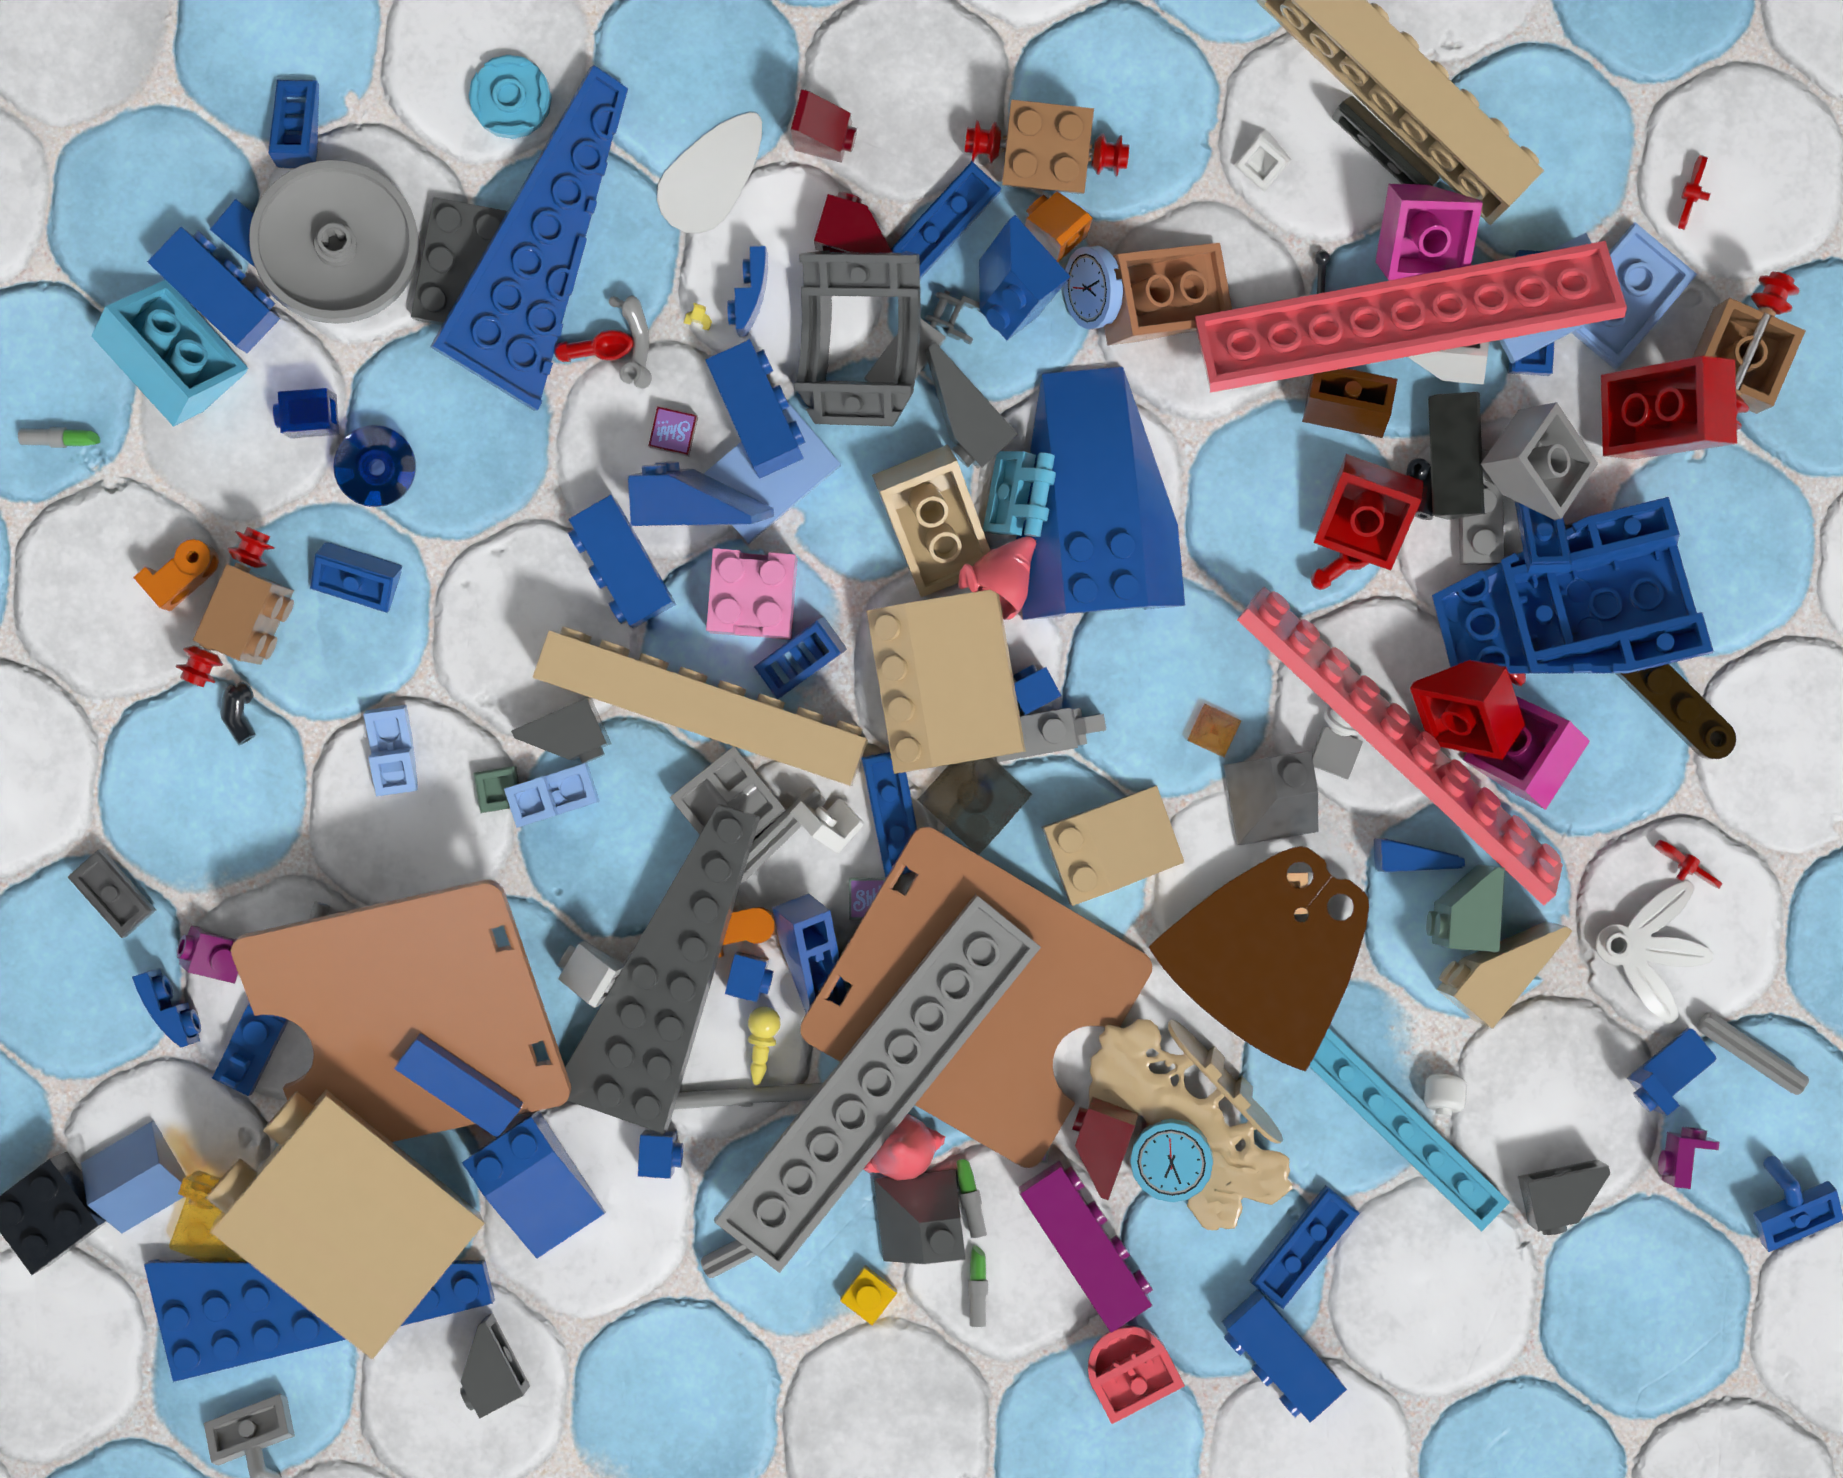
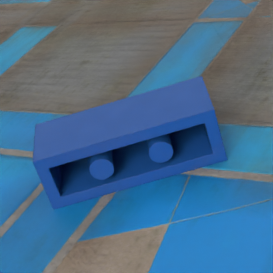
[147,227,281,353]
[705,339,806,479]
[568,495,677,629]
[1222,1289,1347,1423]

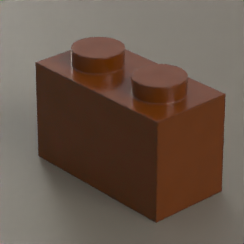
[1302,368,1398,438]

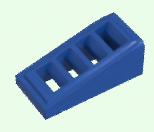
[268,80,319,168]
[754,617,847,699]
[1374,838,1465,872]

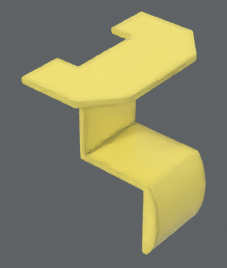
[684,303,712,331]

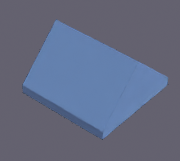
[81,1121,195,1234]

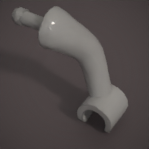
[609,295,652,389]

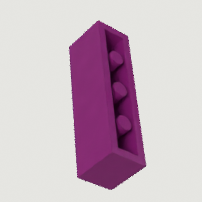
[1018,1161,1153,1333]

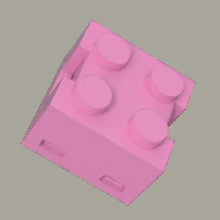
[706,548,798,640]

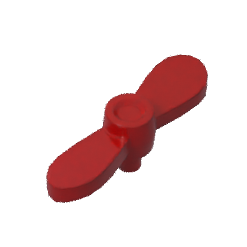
[1678,155,1711,230]
[1654,840,1723,889]

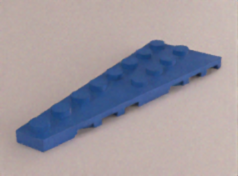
[430,65,628,411]
[144,1259,495,1382]

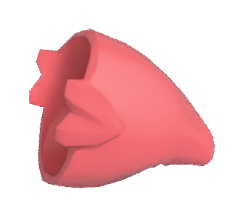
[959,536,1036,620]
[863,1114,945,1181]

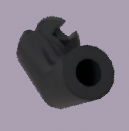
[1406,458,1434,520]
[220,682,256,745]

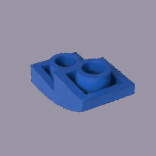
[727,246,768,336]
[132,969,201,1048]

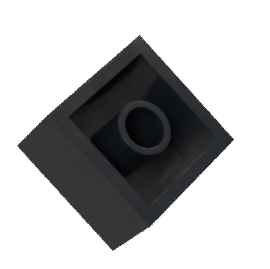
[0,1151,108,1275]

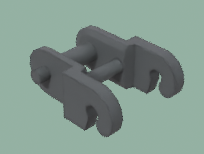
[925,290,980,344]

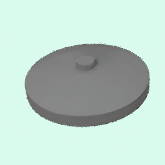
[249,160,419,324]

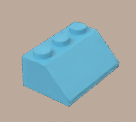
[91,280,249,427]

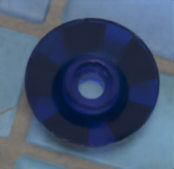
[333,425,416,507]

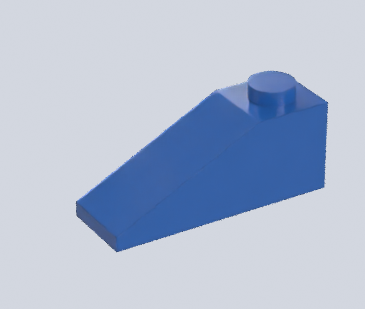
[772,893,846,1013]

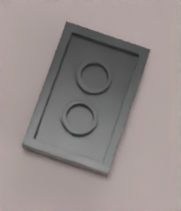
[411,197,507,325]

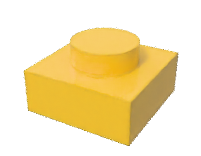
[840,1265,897,1326]

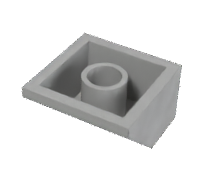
[1481,402,1598,520]

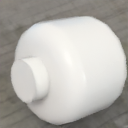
[1424,1074,1467,1117]

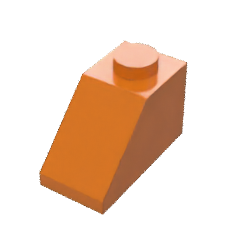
[1025,191,1093,262]

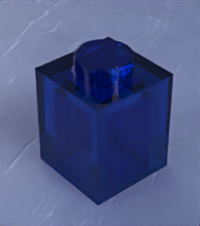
[273,388,340,438]

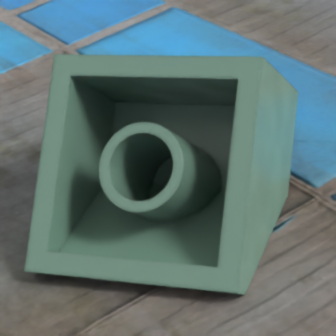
[1426,865,1505,952]

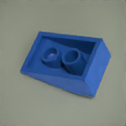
[628,461,774,526]
[462,1111,606,1259]

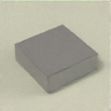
[1312,727,1363,780]

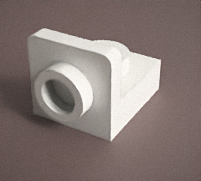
[790,799,864,854]

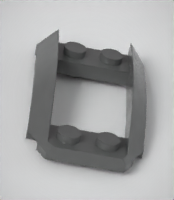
[794,250,921,426]

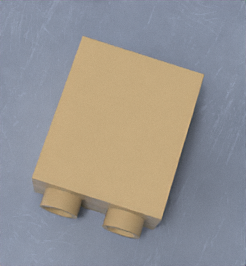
[205,1089,485,1360]

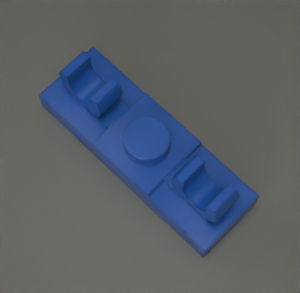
[212,1002,289,1096]

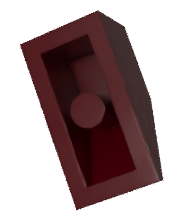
[791,89,857,163]
[814,192,893,253]
[1072,1097,1138,1200]

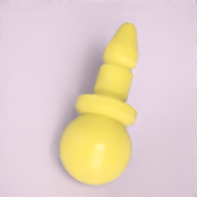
[748,1006,781,1085]

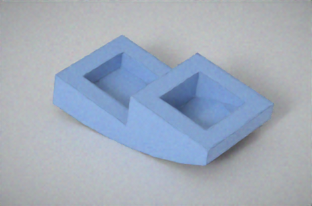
[363,704,418,797]
[504,763,600,828]

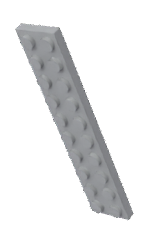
[714,894,1041,1273]

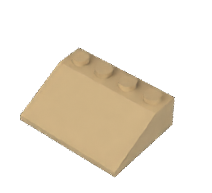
[867,590,1026,774]

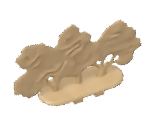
[1089,1019,1293,1230]

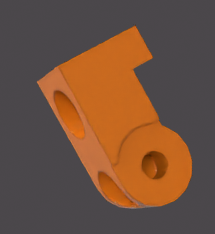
[133,539,219,611]
[719,907,776,958]

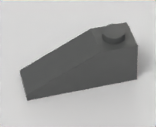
[925,342,1018,468]

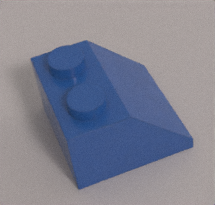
[979,215,1071,341]

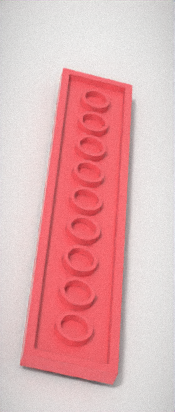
[1195,241,1627,393]
[1237,586,1563,906]

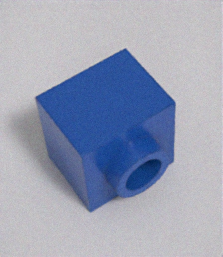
[1013,664,1062,716]
[725,951,774,1002]
[637,1129,684,1179]

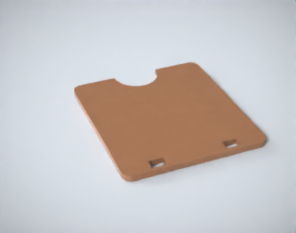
[800,827,1152,1168]
[231,879,571,1142]

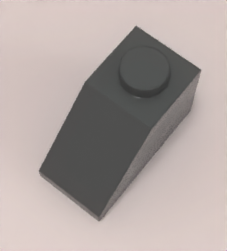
[511,698,612,764]
[1518,1159,1611,1235]
[460,1313,530,1419]

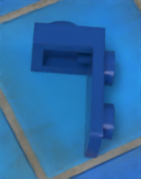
[1627,1028,1716,1116]

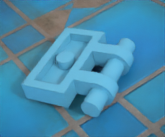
[983,451,1056,537]

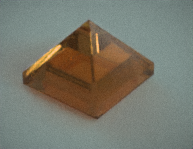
[1187,704,1241,758]

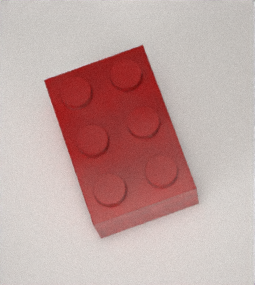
[1601,356,1737,459]

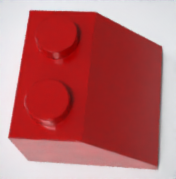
[1313,454,1424,571]
[1410,660,1525,760]

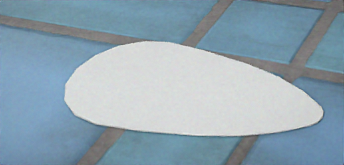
[657,112,762,233]

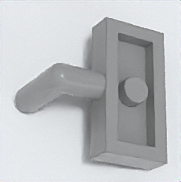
[204,1394,295,1478]

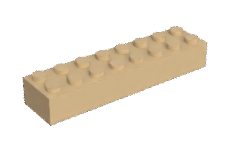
[1257,0,1544,225]
[532,626,868,786]

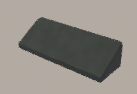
[1332,96,1440,186]
[1428,392,1485,520]

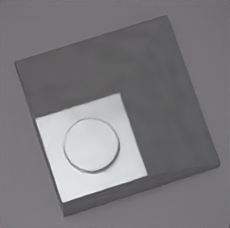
[1224,751,1319,845]

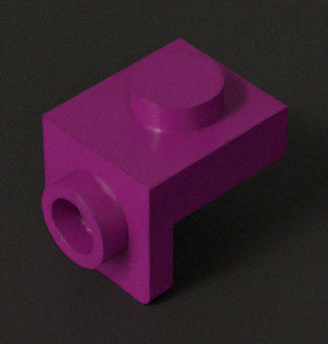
[177,925,238,984]
[1658,1127,1720,1189]

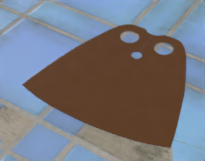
[1149,846,1369,1072]

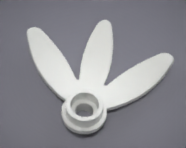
[1596,881,1713,1024]

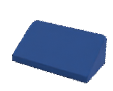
[310,542,402,613]

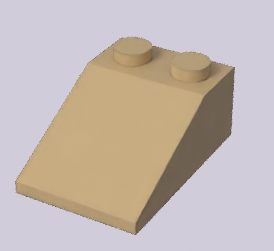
[872,445,990,598]
[1042,786,1185,906]
[1436,922,1573,1029]

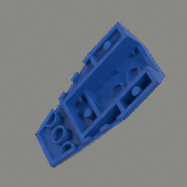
[1016,367,1185,620]
[1432,497,1714,674]

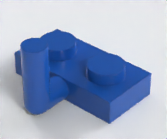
[1753,1156,1843,1252]

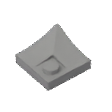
[670,746,786,836]

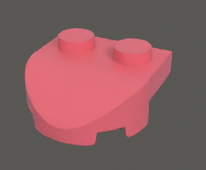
[1088,1326,1185,1424]

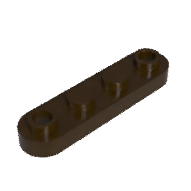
[1615,664,1736,759]

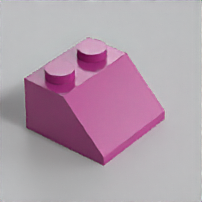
[1375,184,1483,280]
[1462,696,1590,810]

